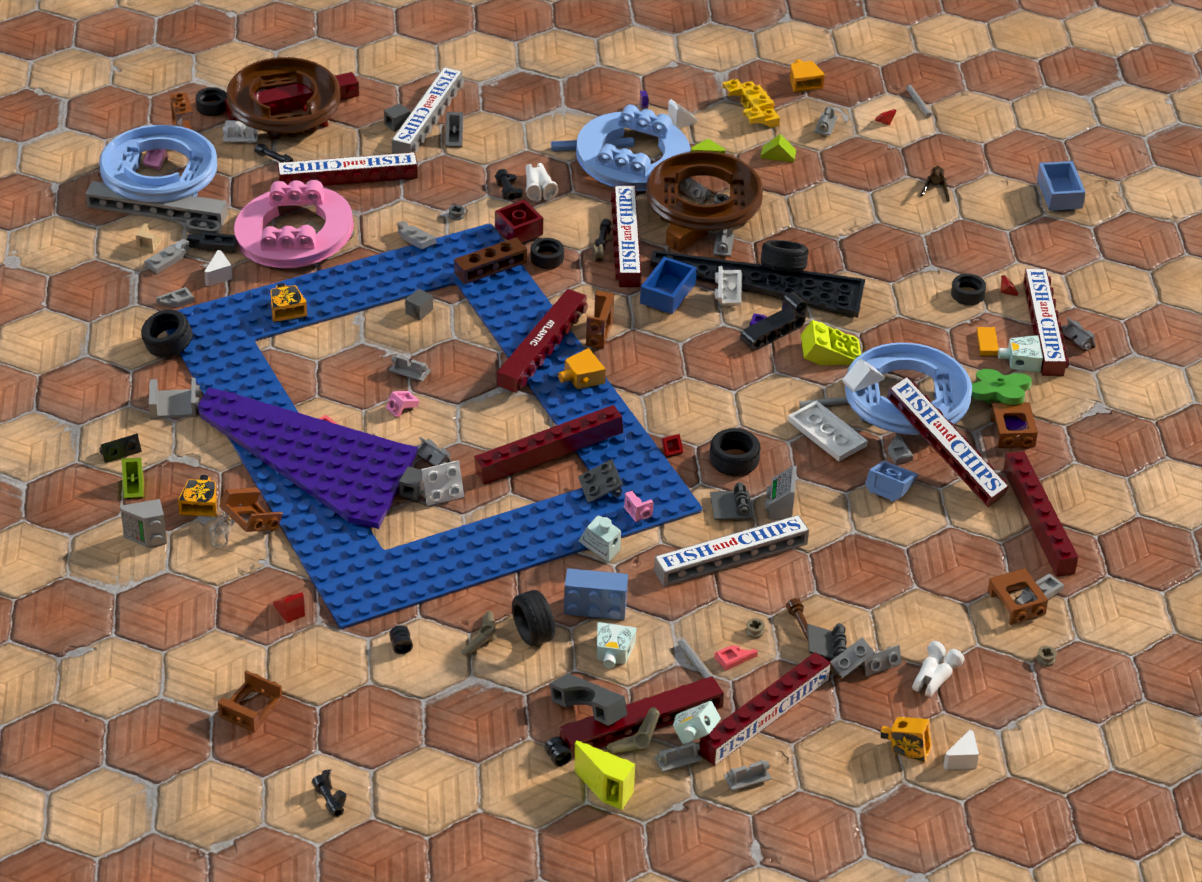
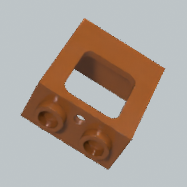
[170,93,193,130]
[586,290,614,349]
[990,402,1038,448]
[219,488,283,532]
[987,568,1048,625]
[218,670,283,733]

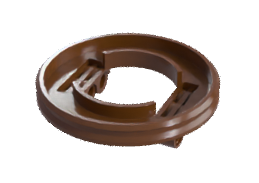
[227,57,340,140]
[646,151,763,231]

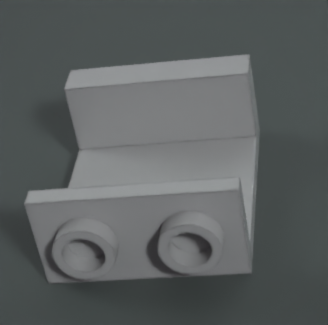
[149,378,200,419]

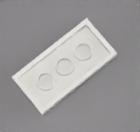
[788,400,868,462]

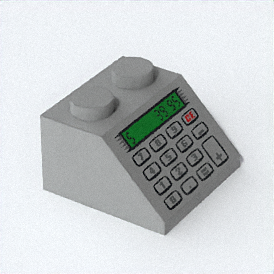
[765,466,797,520]
[120,499,167,547]

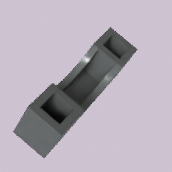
[549,673,627,726]

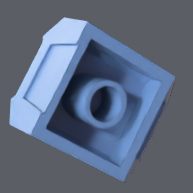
[865,460,918,502]

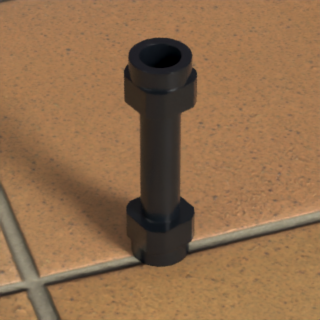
[255,143,293,163]
[594,219,612,251]

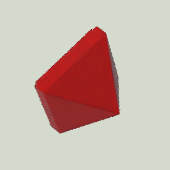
[875,109,897,125]
[1000,275,1019,296]
[661,434,683,457]

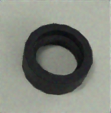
[196,87,227,116]
[530,238,564,269]
[951,273,986,305]

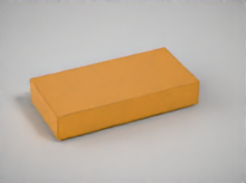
[976,327,999,356]

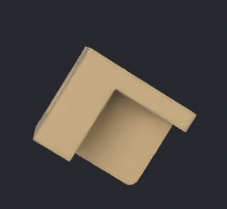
[136,223,162,253]

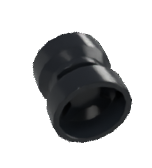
[389,625,413,654]
[544,736,573,767]

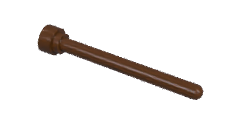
[786,598,831,674]

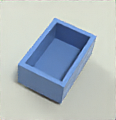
[1037,161,1086,211]
[564,568,628,620]

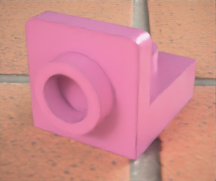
[143,149,169,170]
[386,391,420,417]
[624,491,654,522]

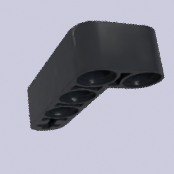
[740,292,807,351]

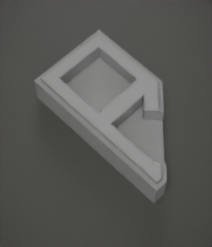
[156,287,195,307]
[887,433,913,465]

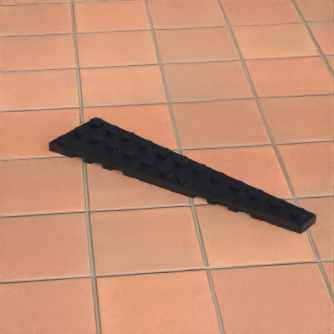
[650,250,865,318]

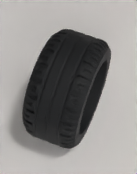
[761,240,809,272]
[141,310,193,357]
[709,428,761,476]
[512,590,555,647]

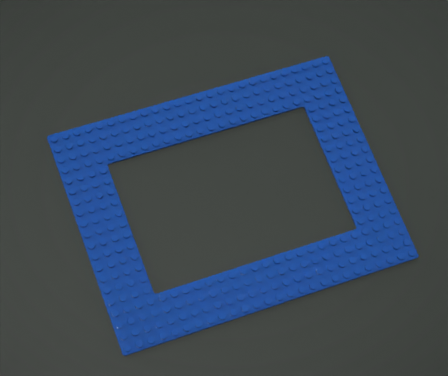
[166,224,702,629]

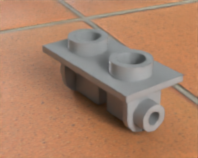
[814,106,838,136]
[678,177,712,205]
[713,228,735,257]
[1061,317,1096,350]
[389,354,431,382]
[416,437,453,466]
[830,638,875,678]
[859,645,902,677]
[654,741,702,773]
[723,760,772,791]

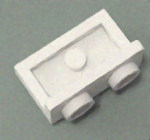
[715,266,742,306]

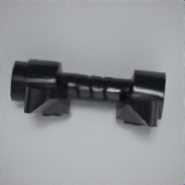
[495,169,523,200]
[311,769,347,818]

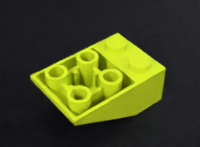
[801,320,861,365]
[574,741,635,810]

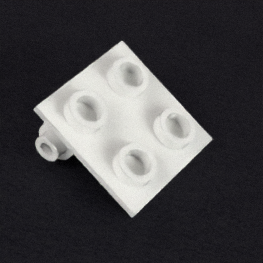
[223,120,259,143]
[421,460,464,506]

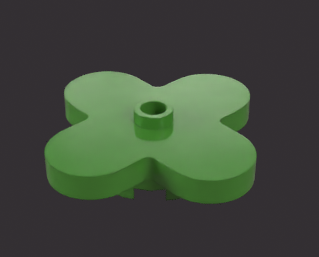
[971,369,1032,405]

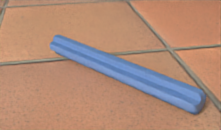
[551,137,634,151]

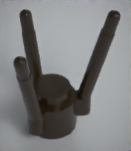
[920,166,950,202]

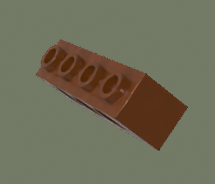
[454,237,527,285]

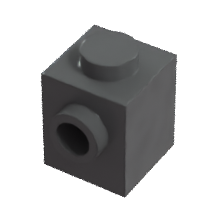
[384,103,411,132]
[405,289,433,320]
[399,466,424,500]

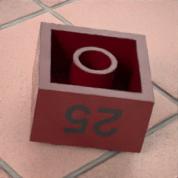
[495,199,543,243]

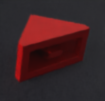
[273,592,305,623]

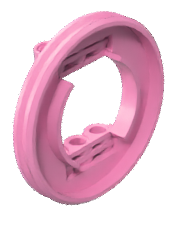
[234,180,354,268]

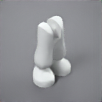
[525,163,558,202]
[912,641,964,697]

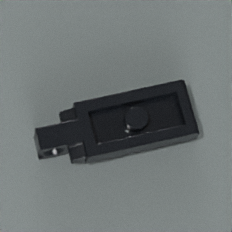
[187,232,237,252]

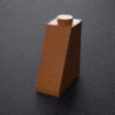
[666,223,708,252]

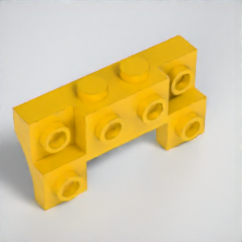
[722,79,780,128]

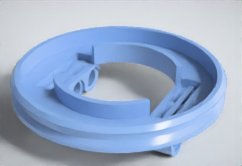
[576,105,691,191]
[99,125,217,202]
[845,343,972,435]

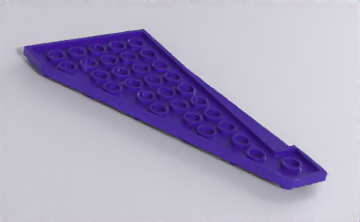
[198,387,418,529]

